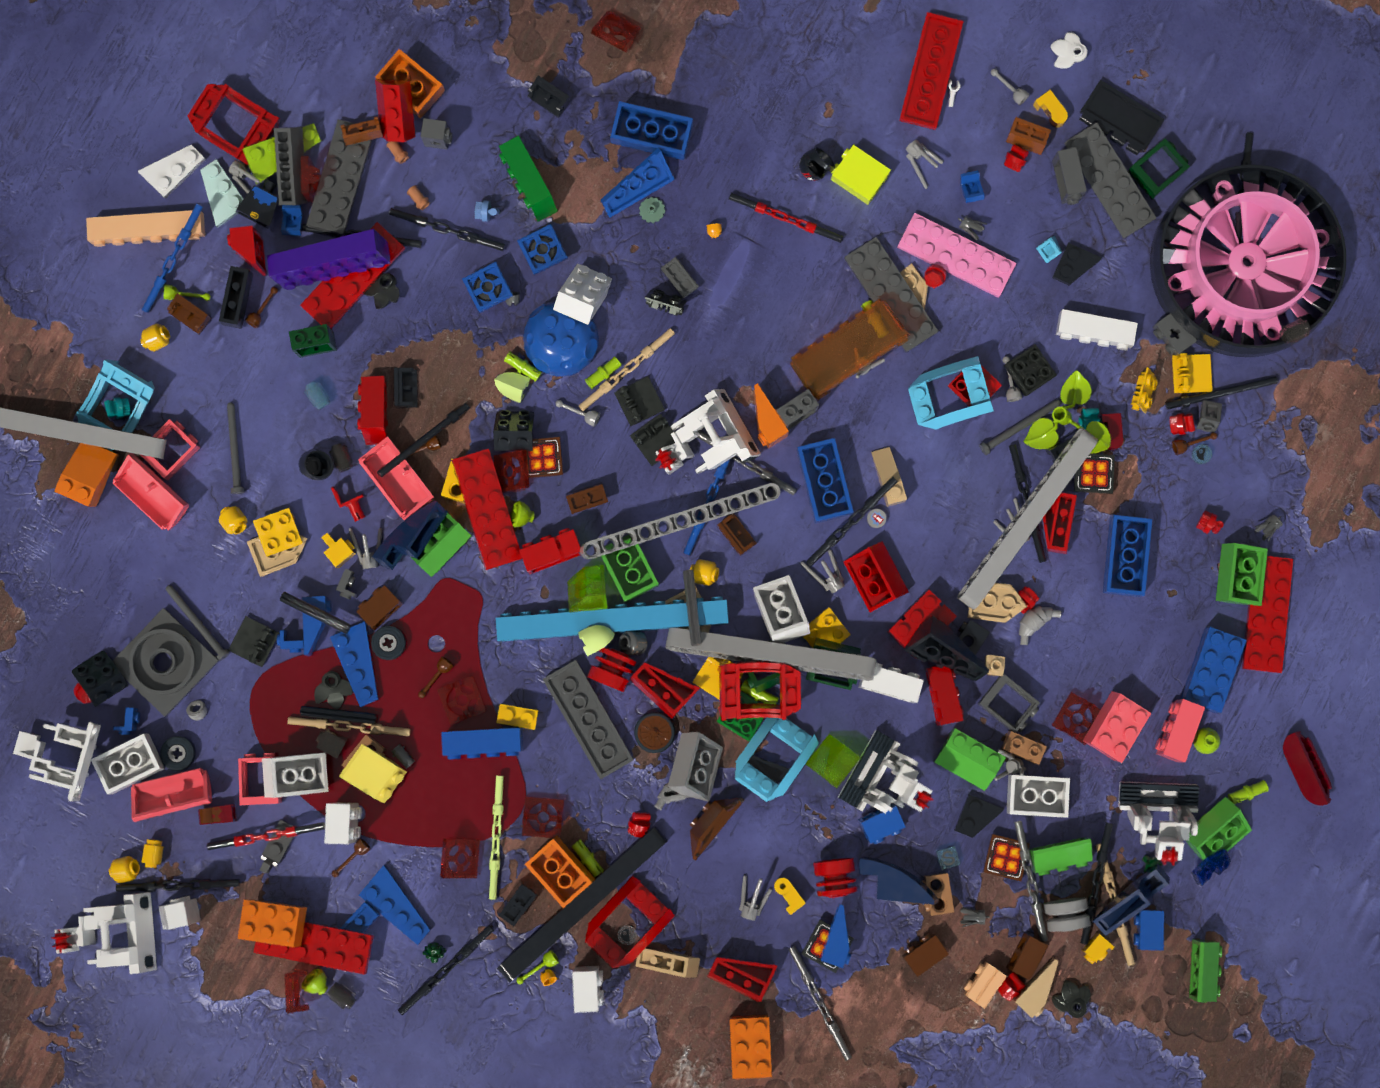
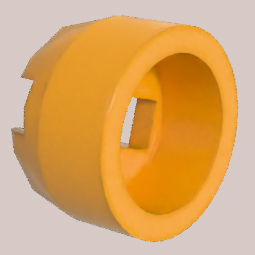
[706,224,722,238]
[540,969,557,986]

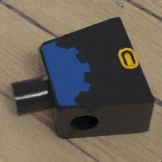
[235,180,278,229]

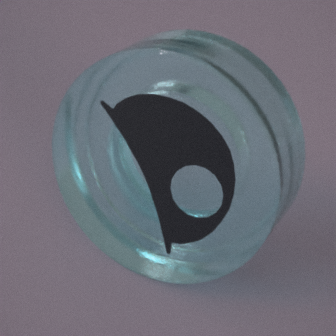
[1192,445,1212,464]

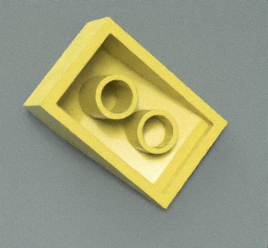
[339,744,407,804]

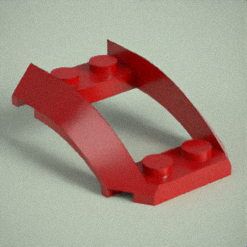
[187,84,280,166]
[717,662,801,721]
[585,876,674,968]

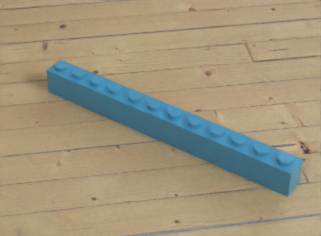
[496,597,729,642]

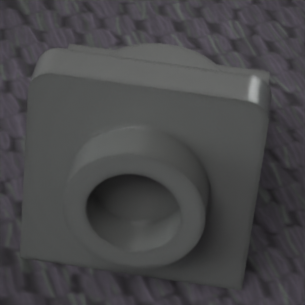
[1197,400,1222,432]
[336,569,357,600]

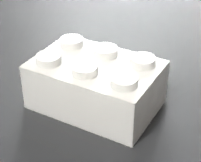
[553,264,612,325]
[753,575,810,644]
[858,663,924,703]
[91,734,165,795]
[262,753,328,798]
[1007,775,1070,818]
[325,802,362,844]
[573,966,604,1013]

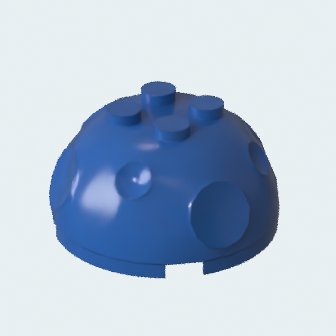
[523,301,599,377]

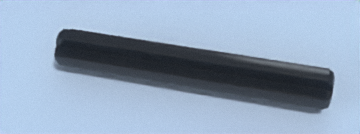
[280,592,351,634]
[300,706,377,724]

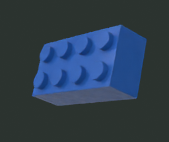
[610,101,693,160]
[797,438,853,524]
[1103,515,1152,597]
[1180,627,1246,713]
[441,728,524,759]

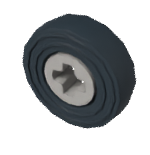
[371,626,406,660]
[160,736,196,771]

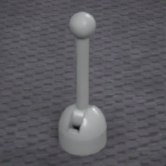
[991,69,1030,106]
[1002,356,1022,402]
[556,400,600,427]

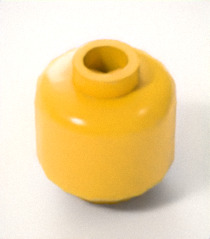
[140,324,170,352]
[218,506,247,535]
[690,559,719,586]
[109,856,140,883]

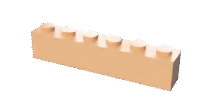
[86,210,205,247]

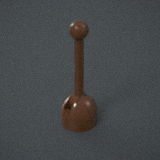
[245,287,278,329]
[1172,432,1218,455]
[410,435,442,456]
[418,656,454,698]
[331,838,371,877]

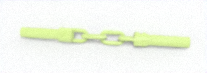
[489,775,504,900]

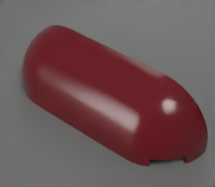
[1283,731,1332,806]

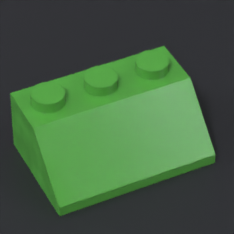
[411,513,471,577]
[1216,543,1268,606]
[934,728,1006,791]
[1186,797,1252,868]
[1030,837,1092,876]
[1189,939,1222,1002]

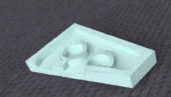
[200,160,243,228]

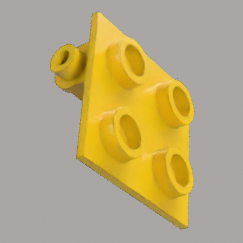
[1172,353,1212,393]
[1131,367,1158,414]
[253,508,303,557]
[802,607,851,651]
[692,657,744,700]

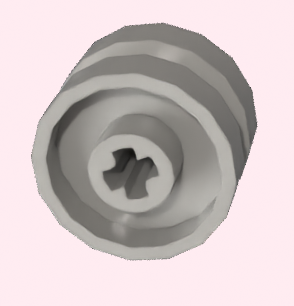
[1044,897,1091,932]

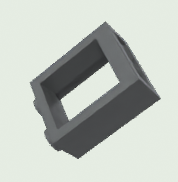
[1052,147,1087,205]
[776,389,819,430]
[977,673,1040,733]

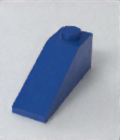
[302,596,332,656]
[820,903,851,968]

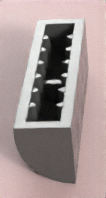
[274,127,307,205]

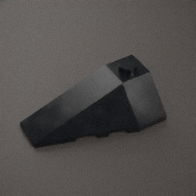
[905,616,989,681]

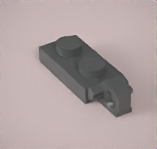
[260,819,294,874]

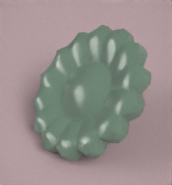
[639,197,665,223]

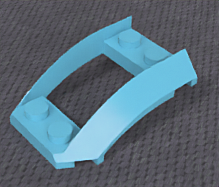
[908,356,994,430]
[75,359,155,451]
[735,718,819,802]

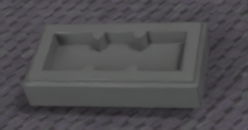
[661,257,699,299]

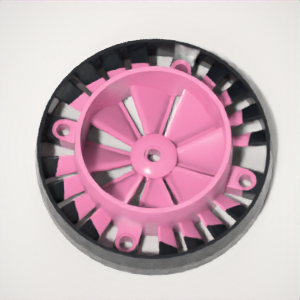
[1150,165,1346,357]

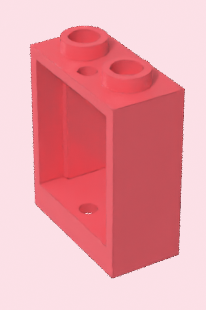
[139,419,200,480]
[238,753,282,805]

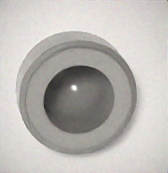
[186,700,207,721]

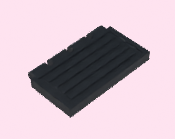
[1079,79,1164,155]

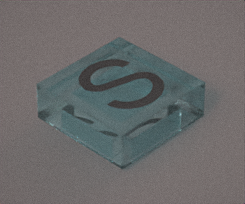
[936,846,960,870]

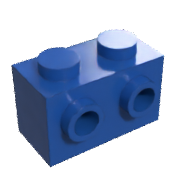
[858,803,906,844]
[1133,909,1164,951]

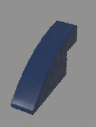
[372,501,448,570]
[859,857,939,905]
[1093,863,1170,936]

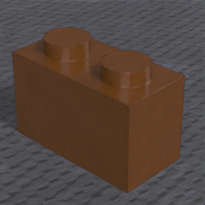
[356,585,403,630]
[902,933,949,977]

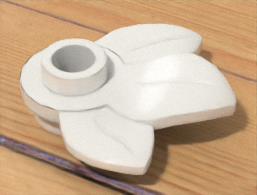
[1050,32,1087,68]

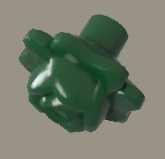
[1142,855,1163,873]
[422,942,446,963]

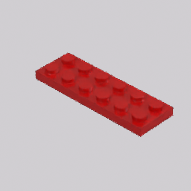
[899,12,963,130]
[300,222,406,329]
[451,449,522,570]
[1242,556,1293,673]
[253,922,374,975]

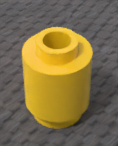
[141,839,164,868]

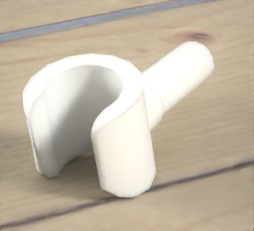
[948,79,960,107]

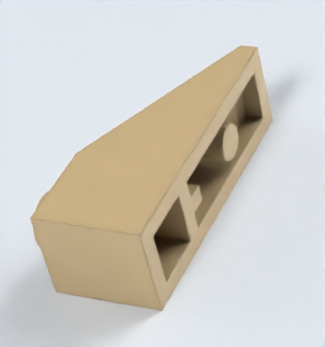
[871,447,907,507]
[636,948,700,978]
[1012,958,1058,1018]

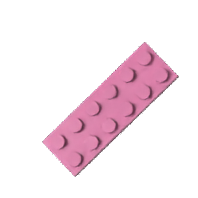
[897,213,1016,298]

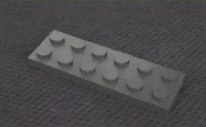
[307,119,373,236]
[1064,122,1157,239]
[844,237,939,353]
[543,660,634,780]

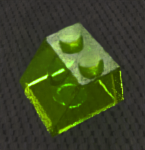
[567,565,608,613]
[806,734,861,788]

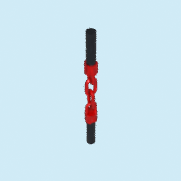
[729,192,843,243]
[207,822,325,850]

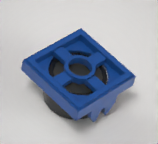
[517,224,568,275]
[462,262,513,313]

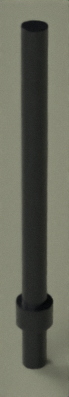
[1165,376,1278,410]
[377,403,470,478]

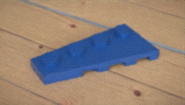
[600,148,674,218]
[330,621,379,707]
[359,865,431,945]

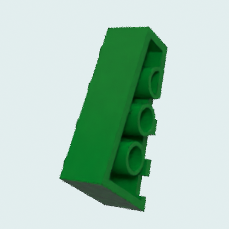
[498,136,558,222]

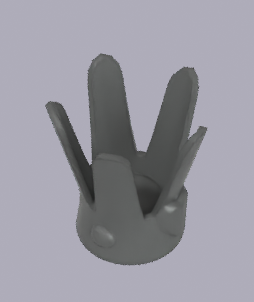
[958,215,987,240]
[1255,514,1283,541]
[960,907,990,927]

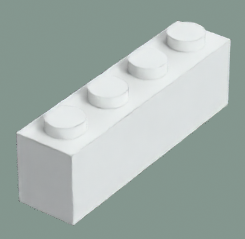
[1056,309,1138,350]

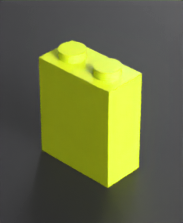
[830,145,891,205]

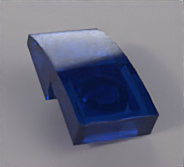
[1191,849,1231,886]

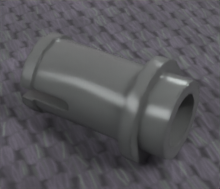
[391,744,415,769]

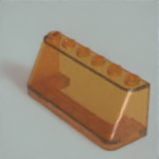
[790,299,911,401]

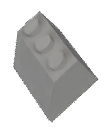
[668,732,723,801]

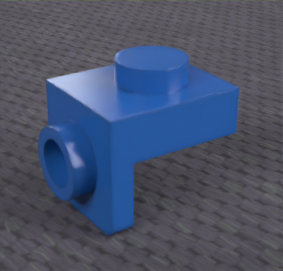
[960,170,985,203]
[281,205,303,235]
[277,630,304,653]
[113,707,140,735]

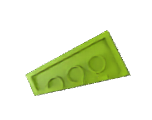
[242,123,321,185]

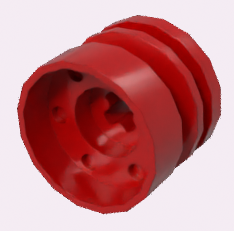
[587,648,637,692]
[813,858,858,898]

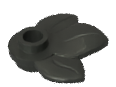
[364,273,400,310]
[314,671,353,709]
[1052,980,1091,1018]

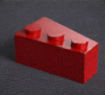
[357,376,388,445]
[1043,493,1077,554]
[630,662,700,719]
[925,666,964,726]
[706,957,777,1002]

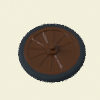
[634,712,675,753]

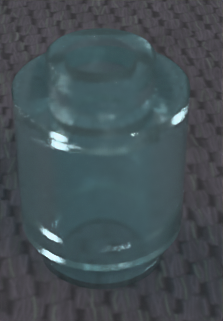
[304,381,331,410]

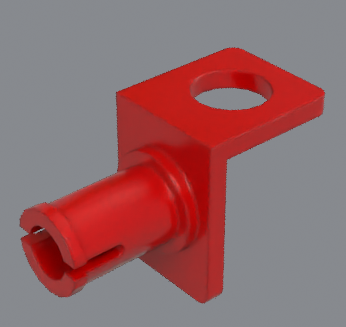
[331,486,366,522]

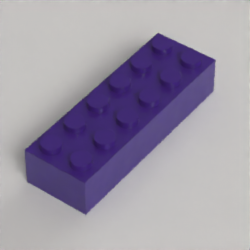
[267,229,391,290]

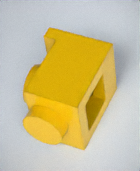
[1082,933,1114,964]

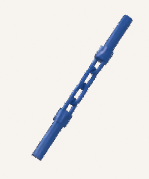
[142,203,203,313]
[683,459,730,556]

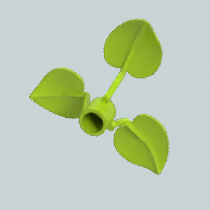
[1023,371,1111,454]

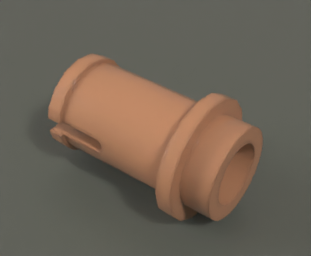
[386,141,409,164]
[407,185,430,210]

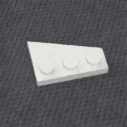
[138,145,206,199]

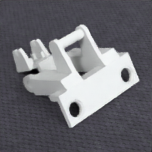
[13,722,101,801]

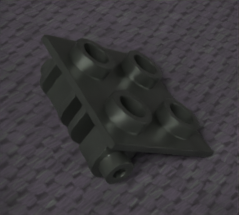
[645,289,687,316]
[614,376,665,426]
[630,414,675,466]
[228,616,280,667]

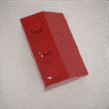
[375,79,415,142]
[227,226,267,276]
[843,541,909,612]

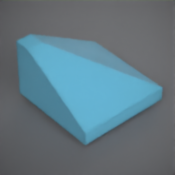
[1036,236,1062,264]

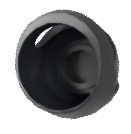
[799,147,835,181]
[298,449,334,480]

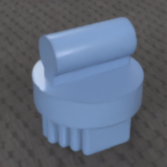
[474,200,500,222]

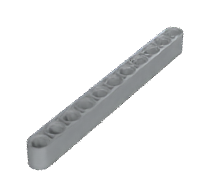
[0,407,167,459]
[957,427,1098,610]
[580,483,780,559]
[665,628,877,681]

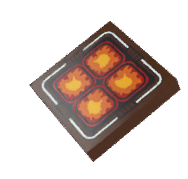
[523,437,563,479]
[983,834,1030,881]

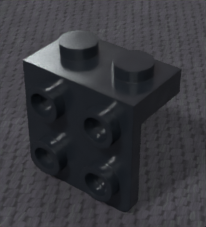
[493,410,534,451]
[72,651,128,707]

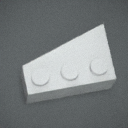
[158,896,201,930]

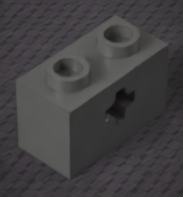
[421,118,452,150]
[1153,313,1197,356]

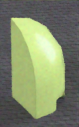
[494,372,530,403]
[578,625,615,656]

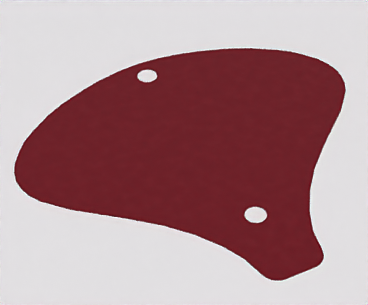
[249,578,526,847]

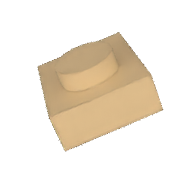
[985,655,1005,676]

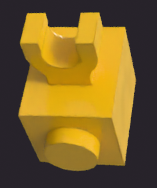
[321,533,356,569]

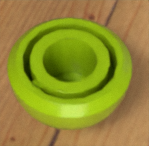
[510,501,534,527]
[1193,727,1220,754]
[301,969,328,995]

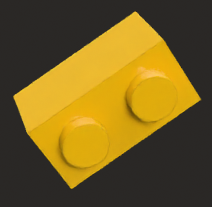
[497,704,539,730]

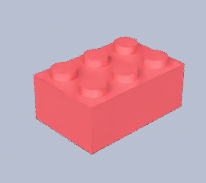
[1083,691,1151,763]
[1155,699,1205,762]

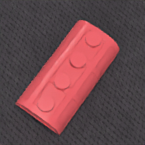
[358,436,434,520]
[113,453,189,530]
[131,767,212,822]

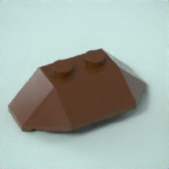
[690,797,744,861]

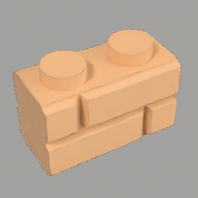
[963,961,1007,1009]

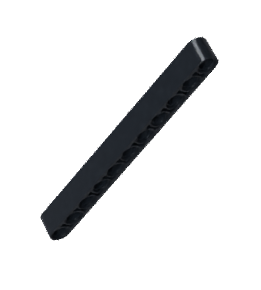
[497,826,668,983]

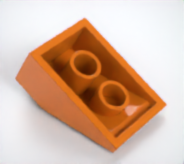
[754,383,789,449]
[54,443,118,507]

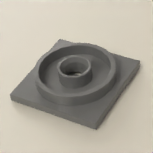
[113,608,219,717]

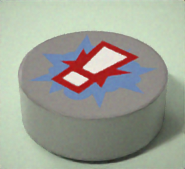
[867,509,886,528]

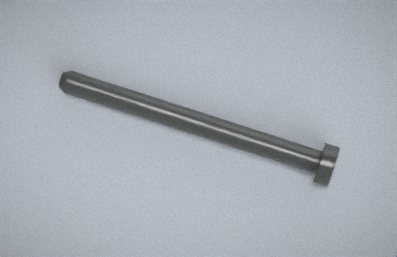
[979,400,1060,456]
[227,403,245,494]
[166,585,230,661]

